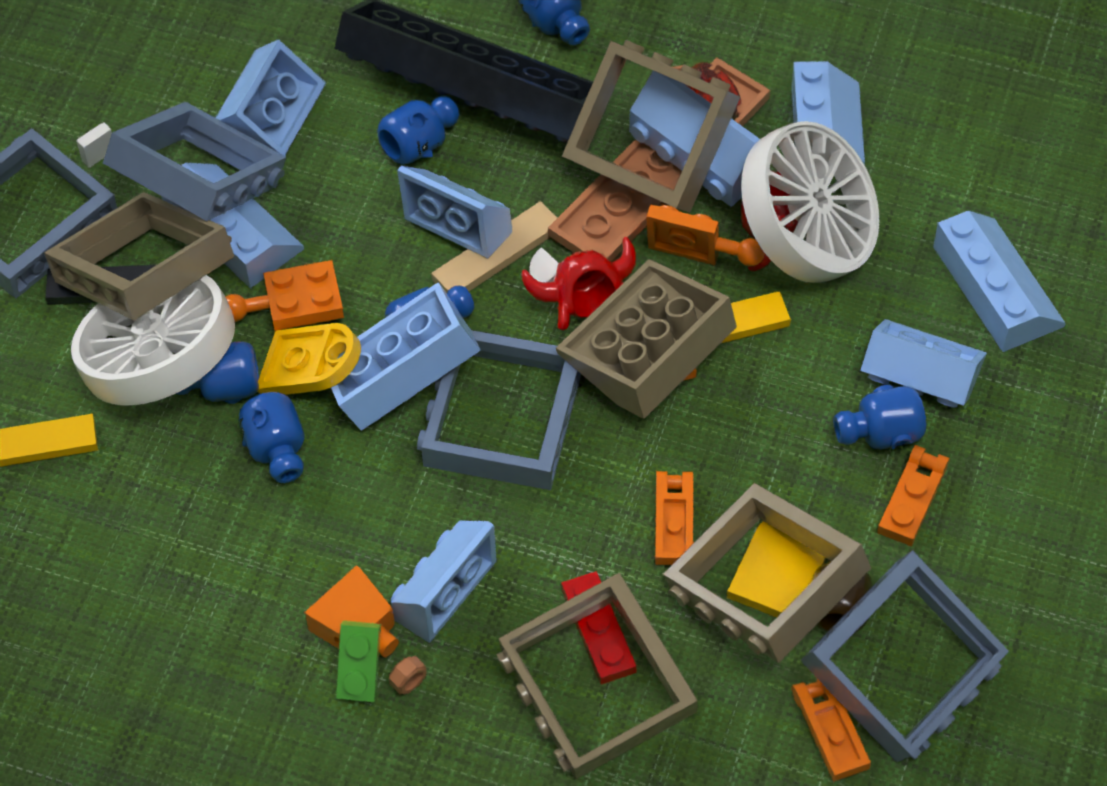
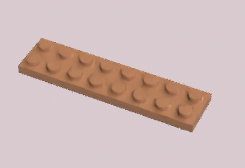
[548,58,770,262]

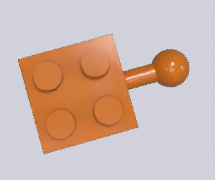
[646,204,765,266]
[226,260,344,331]

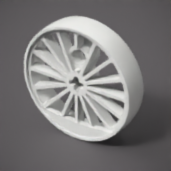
[741,121,879,283]
[71,275,235,405]

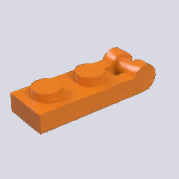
[877,445,950,547]
[655,471,693,565]
[792,678,871,782]

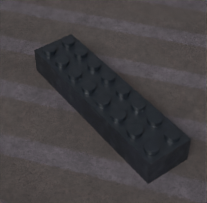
[334,0,601,143]

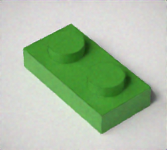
[336,620,381,702]

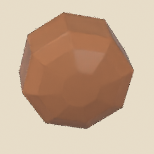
[389,656,427,694]

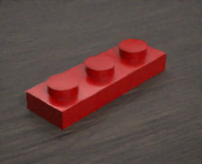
[561,571,637,685]

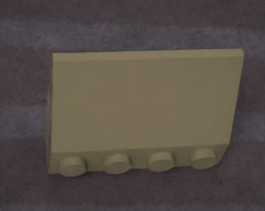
[556,259,737,419]

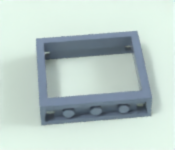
[103,102,286,221]
[0,128,117,299]
[417,330,581,490]
[800,550,1009,762]

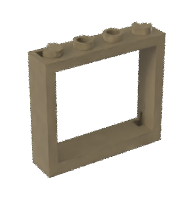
[562,40,740,213]
[44,192,235,320]
[663,483,871,663]
[497,573,697,779]

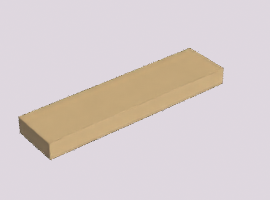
[431,201,557,293]

